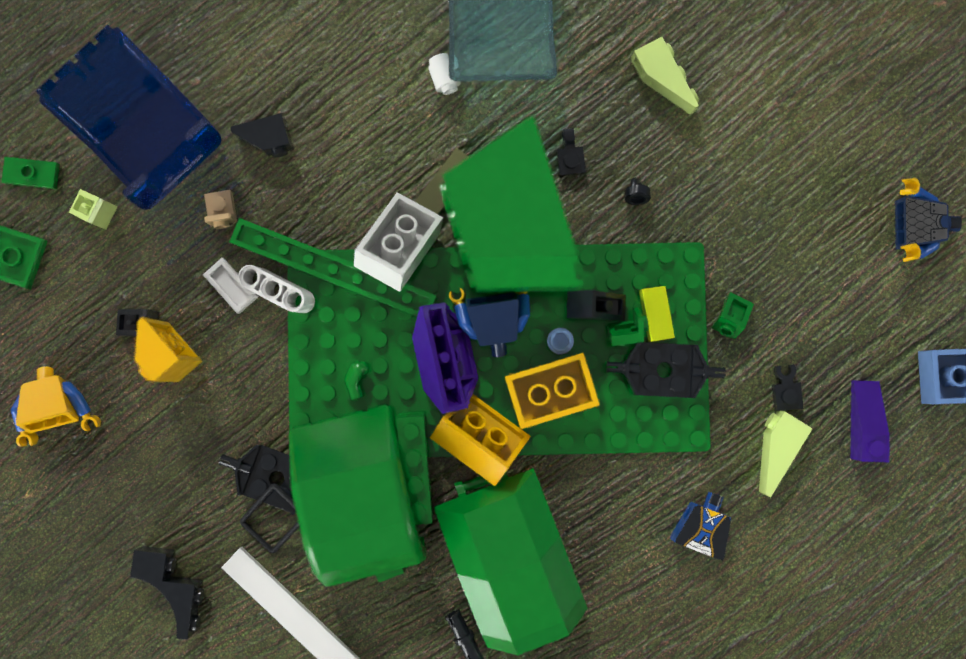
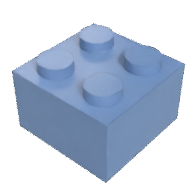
[918,349,966,404]

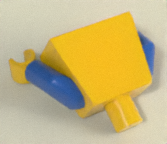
[11,366,101,447]

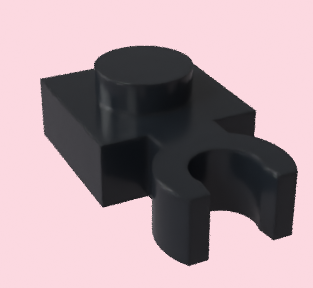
[772,364,804,411]

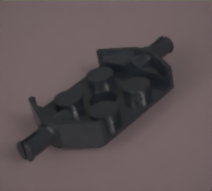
[606,342,726,398]
[219,444,296,515]

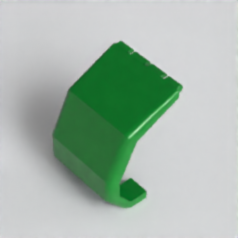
[289,404,427,587]

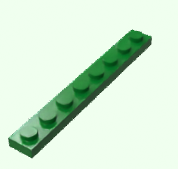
[229,218,437,317]

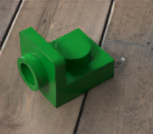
[712,292,754,339]

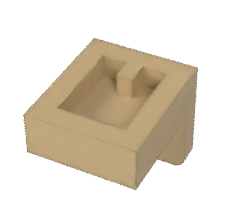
[204,190,237,229]

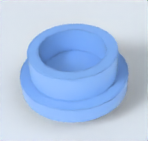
[547,328,574,354]

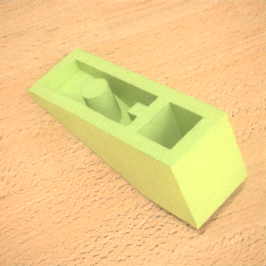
[759,411,812,497]

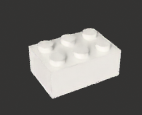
[354,192,443,292]

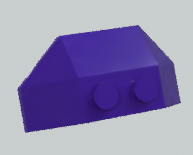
[412,302,478,414]

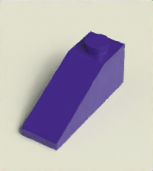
[850,380,890,462]

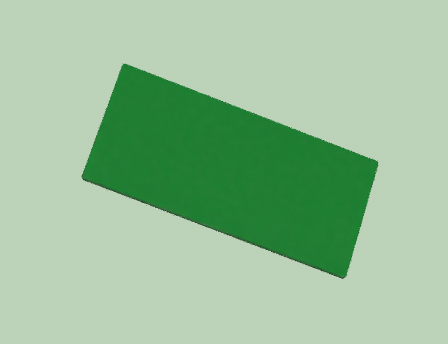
[288,242,710,457]

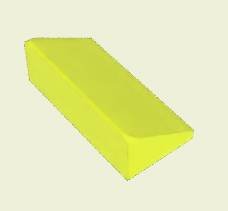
[639,286,675,342]

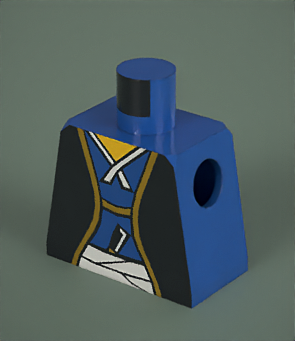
[670,491,731,561]

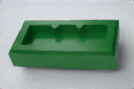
[1,157,60,190]

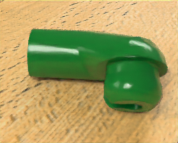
[344,361,369,400]

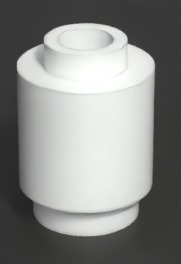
[428,53,461,95]

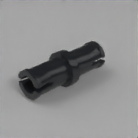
[445,609,484,659]

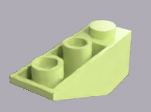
[631,37,699,114]

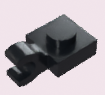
[556,128,586,177]

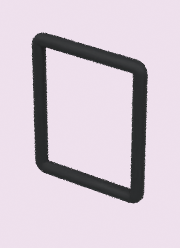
[240,483,299,554]

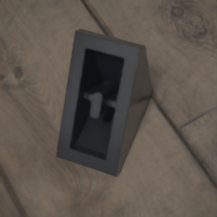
[116,309,159,337]

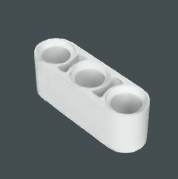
[238,265,315,314]

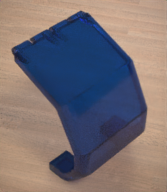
[35,24,222,210]

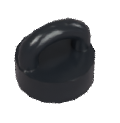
[624,177,651,206]

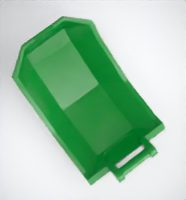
[434,468,588,655]

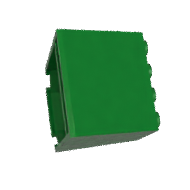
[439,116,584,293]

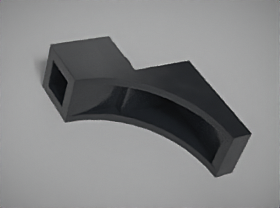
[130,546,204,640]

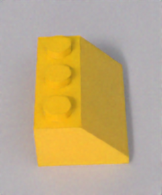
[135,317,202,382]
[430,394,531,486]

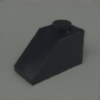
[230,113,294,158]
[567,290,626,321]

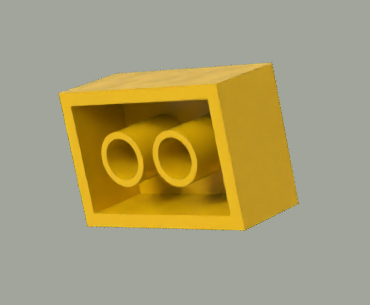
[505,353,600,429]

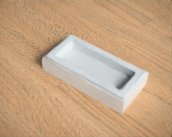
[203,257,259,314]

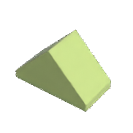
[69,189,117,230]

